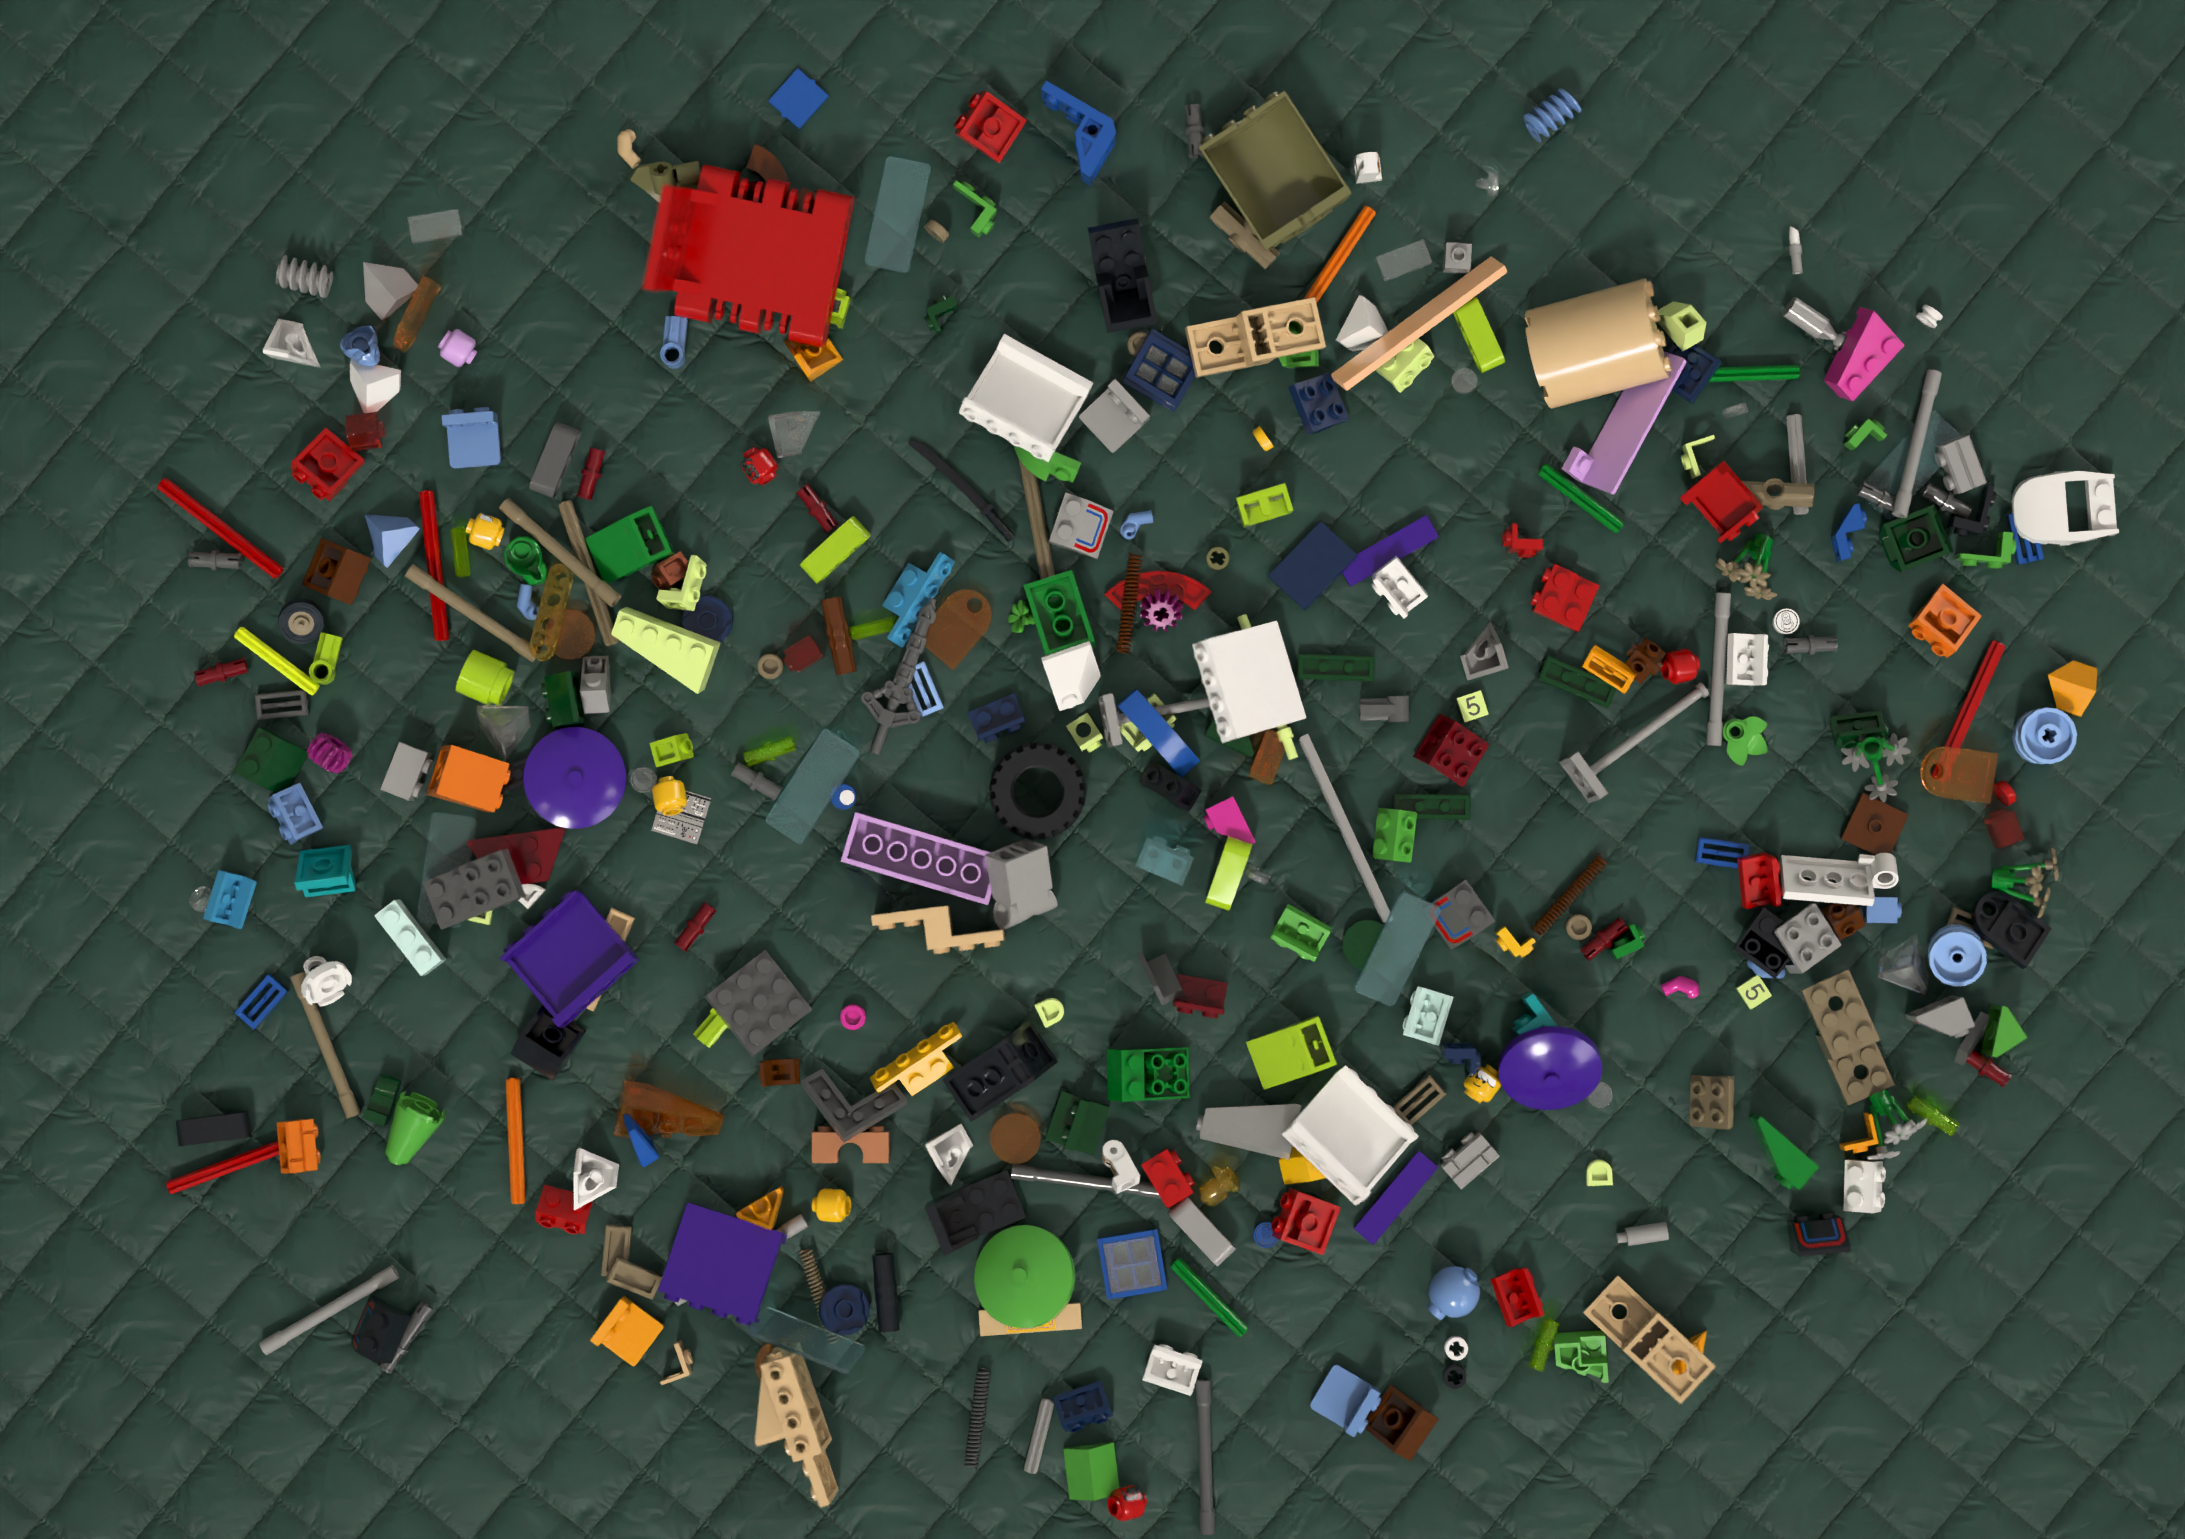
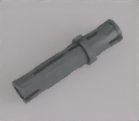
[377,1300,434,1374]

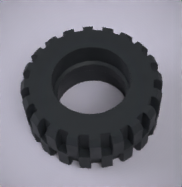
[989,742,1086,840]

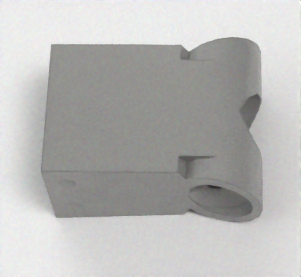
[985,838,1058,930]

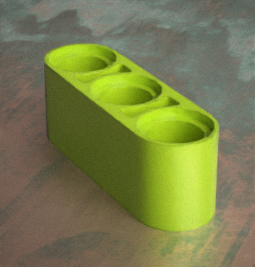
[1453,296,1505,373]
[800,516,871,584]
[1205,836,1252,911]

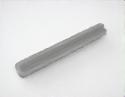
[1787,414,1809,515]

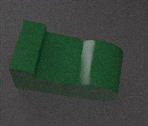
[363,1074,402,1126]

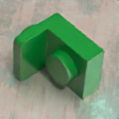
[1609,923,1645,959]

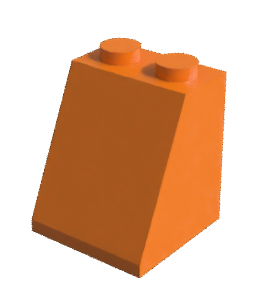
[426,745,511,813]

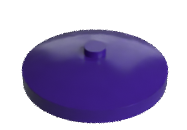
[523,727,626,829]
[1498,1026,1602,1110]

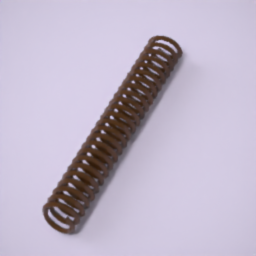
[1116,552,1142,654]
[1532,853,1608,936]

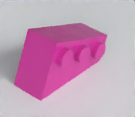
[1824,307,1905,401]

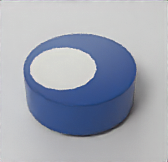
[831,784,857,810]

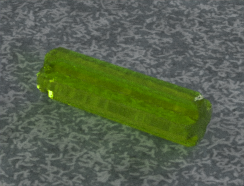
[451,527,470,577]
[850,616,898,640]

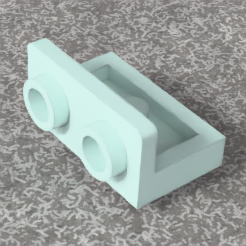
[1403,986,1454,1046]

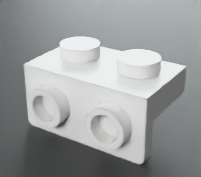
[1371,556,1428,618]
[1726,633,1769,686]
[1843,1159,1886,1213]
[1142,1344,1203,1396]

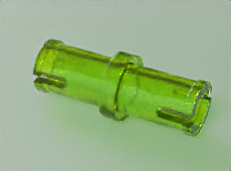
[743,735,797,767]
[1907,1095,1960,1137]
[1528,1318,1560,1372]

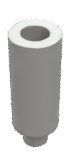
[1616,1222,1669,1246]

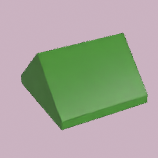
[1980,1004,2027,1057]
[1063,1442,1120,1501]

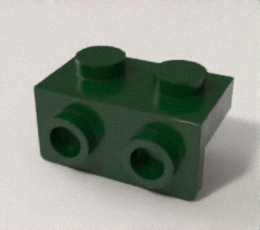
[1829,710,1889,749]

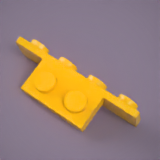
[870,1022,962,1096]

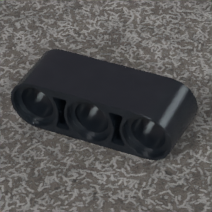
[176,1111,252,1146]

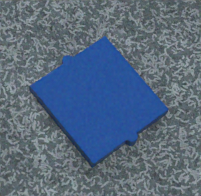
[768,68,829,129]

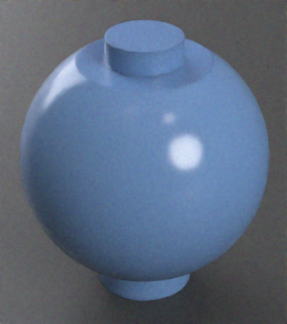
[1427,1266,1480,1320]

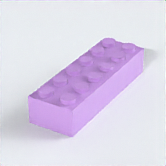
[841,812,992,905]

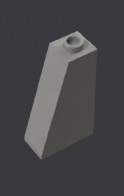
[1196,1104,1301,1160]

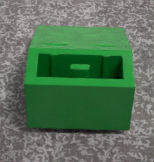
[585,506,675,584]
[1107,1047,1190,1102]

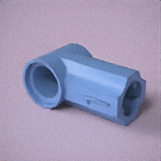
[660,316,688,369]

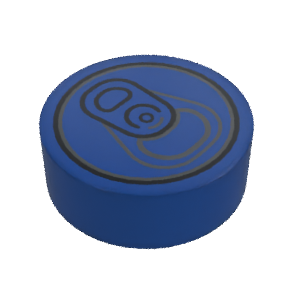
[1253,1221,1278,1248]

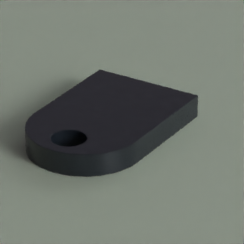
[1971,891,2052,969]

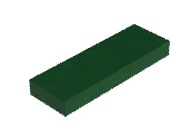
[1297,653,1375,682]
[1537,656,1616,709]
[1393,794,1470,820]

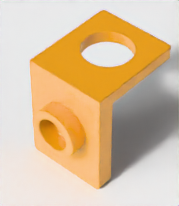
[1839,1112,1879,1153]

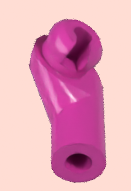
[1660,976,1700,998]

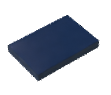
[1268,521,1358,611]

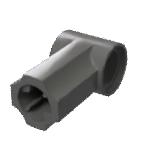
[1359,696,1410,722]

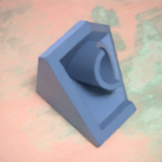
[365,514,420,568]

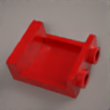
[1680,460,1764,543]

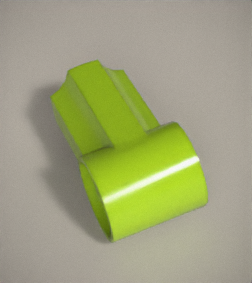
[309,633,343,685]
[693,1008,729,1048]

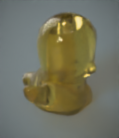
[1199,1167,1240,1206]

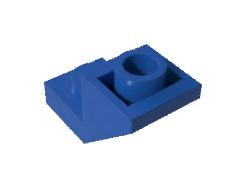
[1830,503,1867,562]

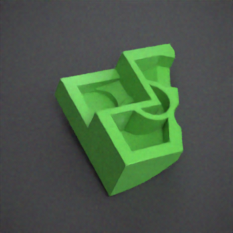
[1554,1330,1609,1383]

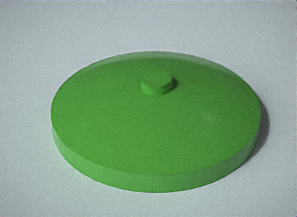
[974,1225,1075,1329]

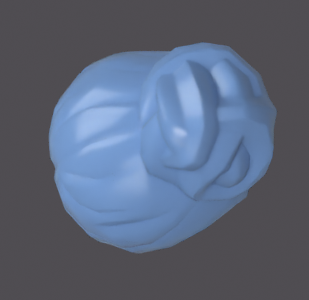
[340,326,380,367]

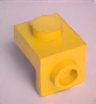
[1495,926,1536,958]

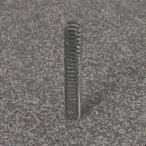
[964,1367,991,1471]

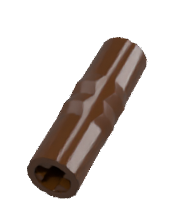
[820,596,857,675]

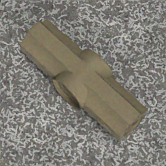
[1209,201,1280,270]
[1742,478,1815,510]

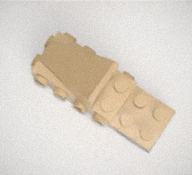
[755,1344,839,1508]

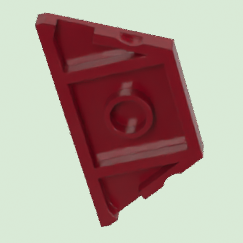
[467,827,566,885]

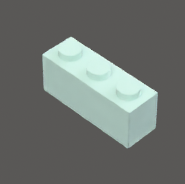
[374,899,447,976]

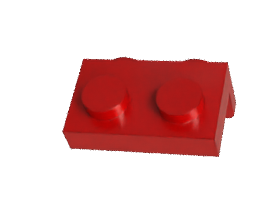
[1502,523,1543,558]
[1737,852,1783,909]
[1141,1147,1195,1209]
[536,1185,594,1234]
[1490,1267,1544,1327]

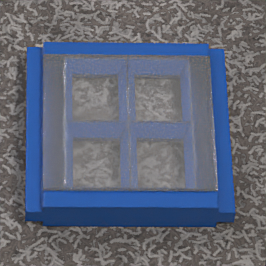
[1097,1229,1167,1299]

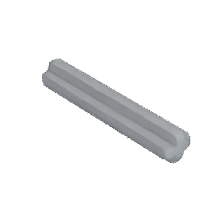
[1024,1398,1054,1474]

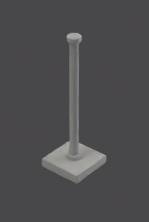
[1559,683,1709,803]
[1098,693,1210,748]

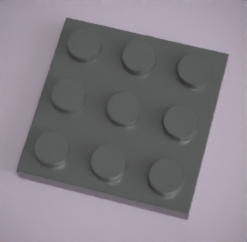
[705,950,812,1057]

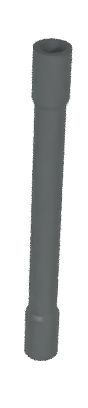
[1011,1164,1161,1199]
[1195,1379,1215,1535]

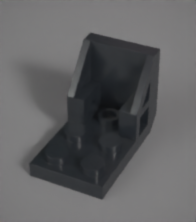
[1088,218,1158,333]
[943,1020,1058,1122]
[925,1169,1026,1255]

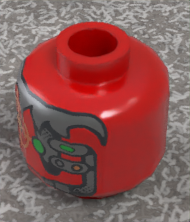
[740,447,778,486]
[1107,1485,1147,1521]

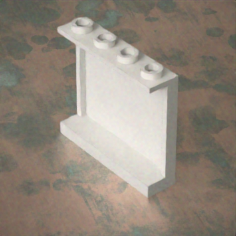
[959,334,1093,462]
[1192,621,1306,743]
[1282,1065,1419,1206]

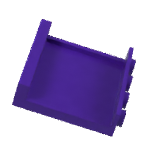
[500,890,640,1027]
[658,1202,788,1326]

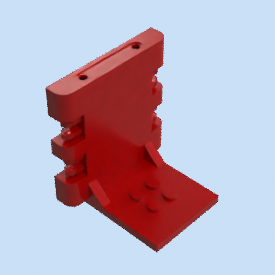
[643,164,855,348]

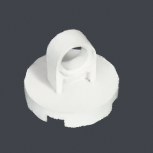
[301,956,352,1006]

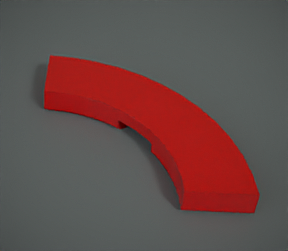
[1104,571,1212,610]

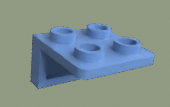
[442,407,501,469]
[1310,1364,1381,1437]

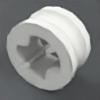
[1916,305,1943,328]
[1444,1336,1468,1360]

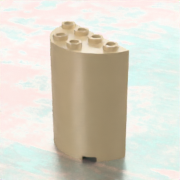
[1525,278,1672,409]

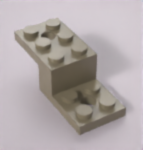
[1800,969,1895,1106]

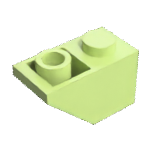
[1658,301,1706,352]

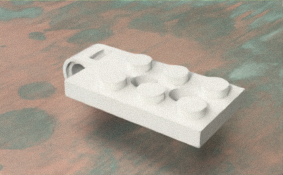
[1779,853,1899,906]

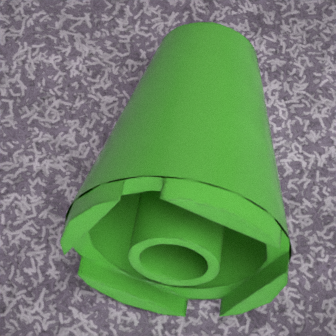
[385,1092,446,1165]

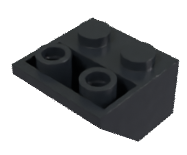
[1733,907,1790,979]

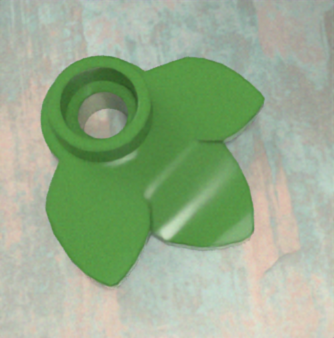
[1722,717,1768,766]

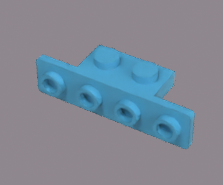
[882,552,955,647]

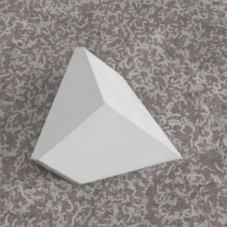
[1336,295,1389,351]
[263,319,321,368]
[350,358,401,420]
[925,1124,973,1187]
[574,1148,619,1211]

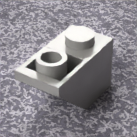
[580,656,611,714]

